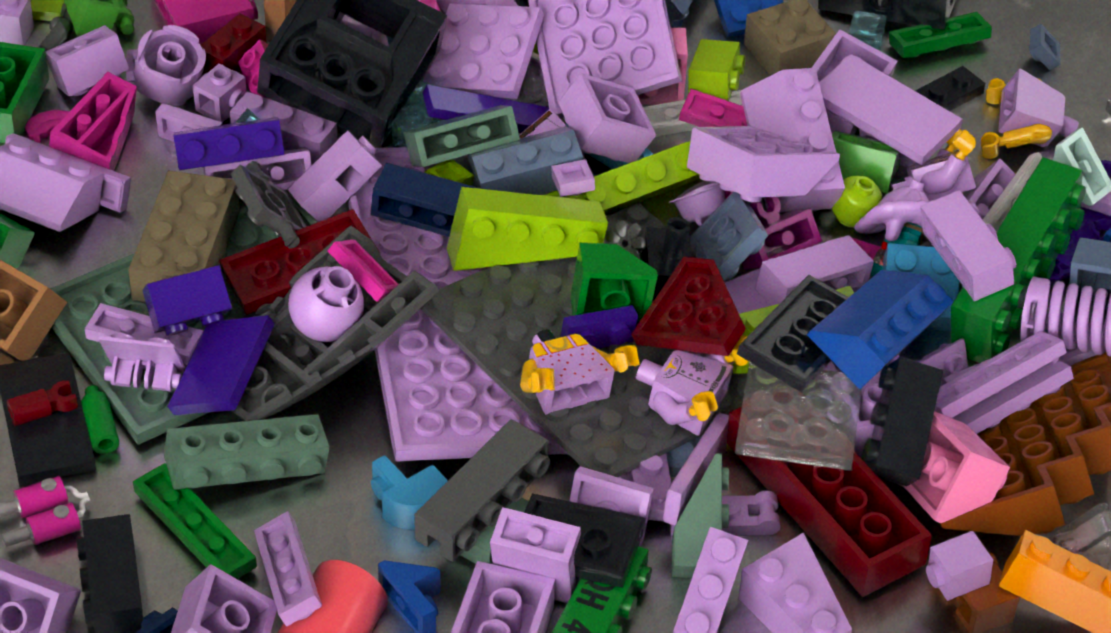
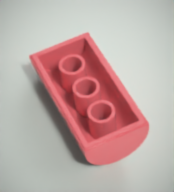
[277,560,388,633]

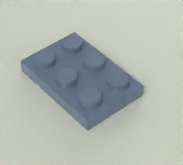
[690,192,769,281]

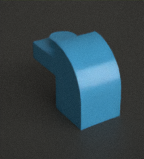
[370,455,448,530]

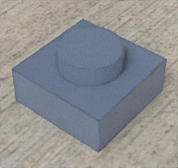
[1029,24,1061,70]

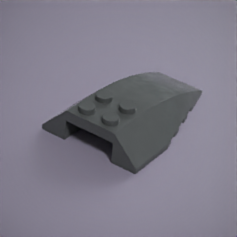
[231,226,439,421]

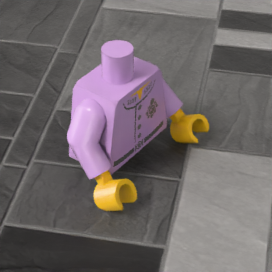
[636,335,749,436]

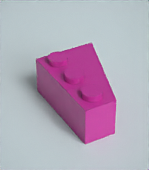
[49,72,137,171]

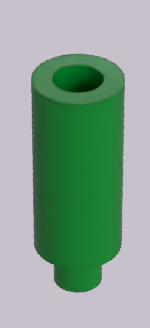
[81,385,119,454]

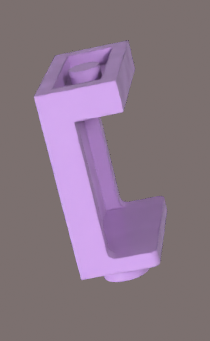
[490,507,581,603]

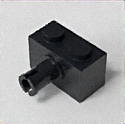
[641,217,696,301]

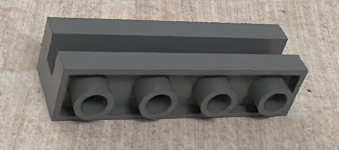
[414,419,550,562]

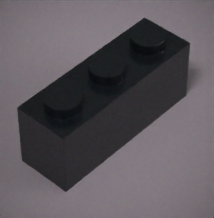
[862,357,943,487]
[76,514,143,633]

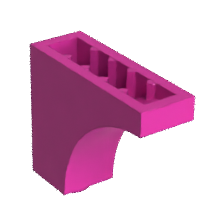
[154,0,258,45]

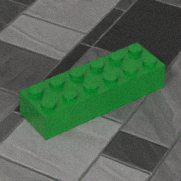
[951,157,1086,363]

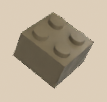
[744,0,836,76]

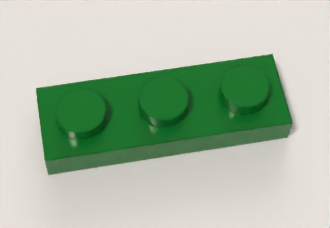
[889,12,992,58]

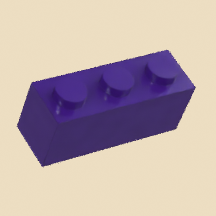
[173,117,285,170]

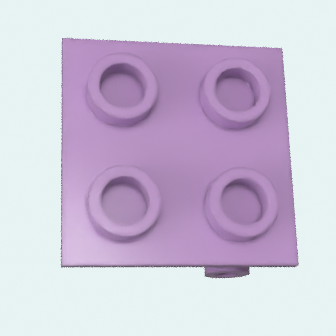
[98,333,186,392]

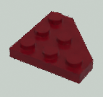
[631,257,746,356]

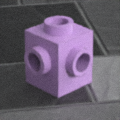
[193,64,246,122]

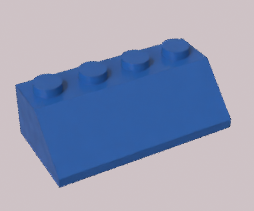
[807,270,954,389]

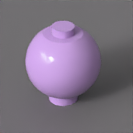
[288,266,364,342]

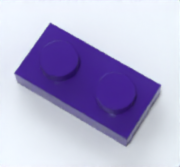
[560,305,638,349]

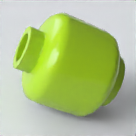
[832,176,882,227]

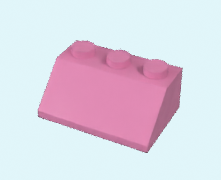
[902,411,1010,523]

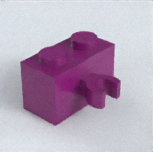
[742,197,823,270]

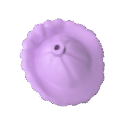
[855,179,934,241]

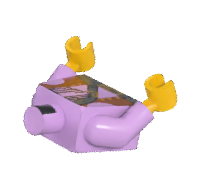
[891,129,976,201]

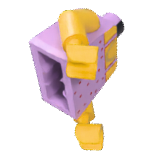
[981,68,1079,159]
[520,329,640,415]

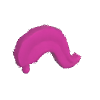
[24,110,69,143]

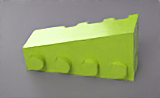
[447,187,608,271]

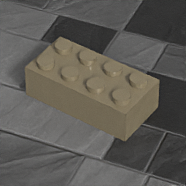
[128,170,240,302]

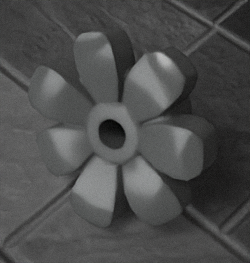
[606,220,646,260]

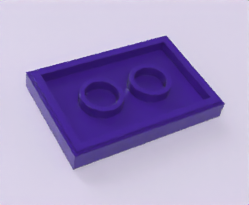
[167,315,275,415]

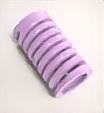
[1020,276,1111,357]

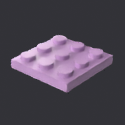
[421,3,544,99]

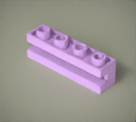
[935,331,1074,434]

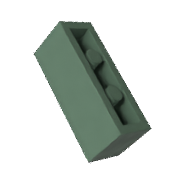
[403,105,520,167]

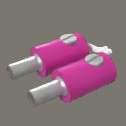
[0,476,90,547]

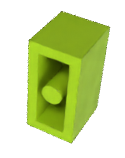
[688,39,745,101]

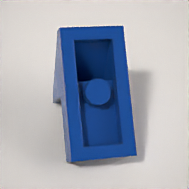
[378,560,441,633]

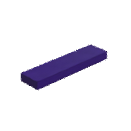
[422,84,549,133]

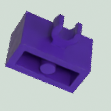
[142,265,232,336]

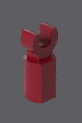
[7,380,78,426]

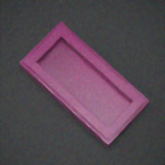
[327,240,399,302]

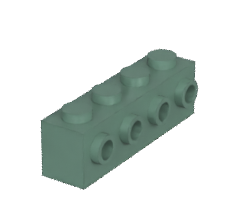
[164,414,330,490]

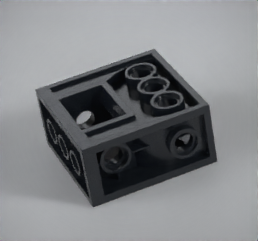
[257,0,447,148]

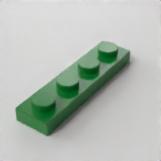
[133,463,257,579]

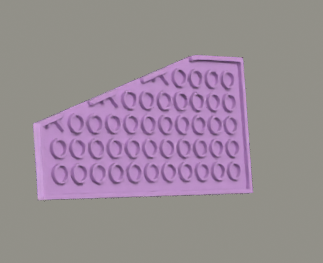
[348,147,568,462]

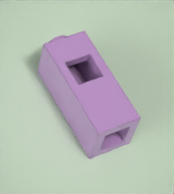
[288,131,382,222]

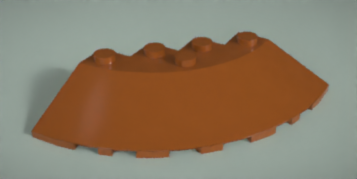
[940,352,1111,536]

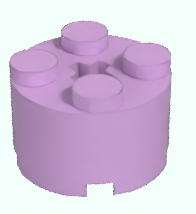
[134,25,206,106]

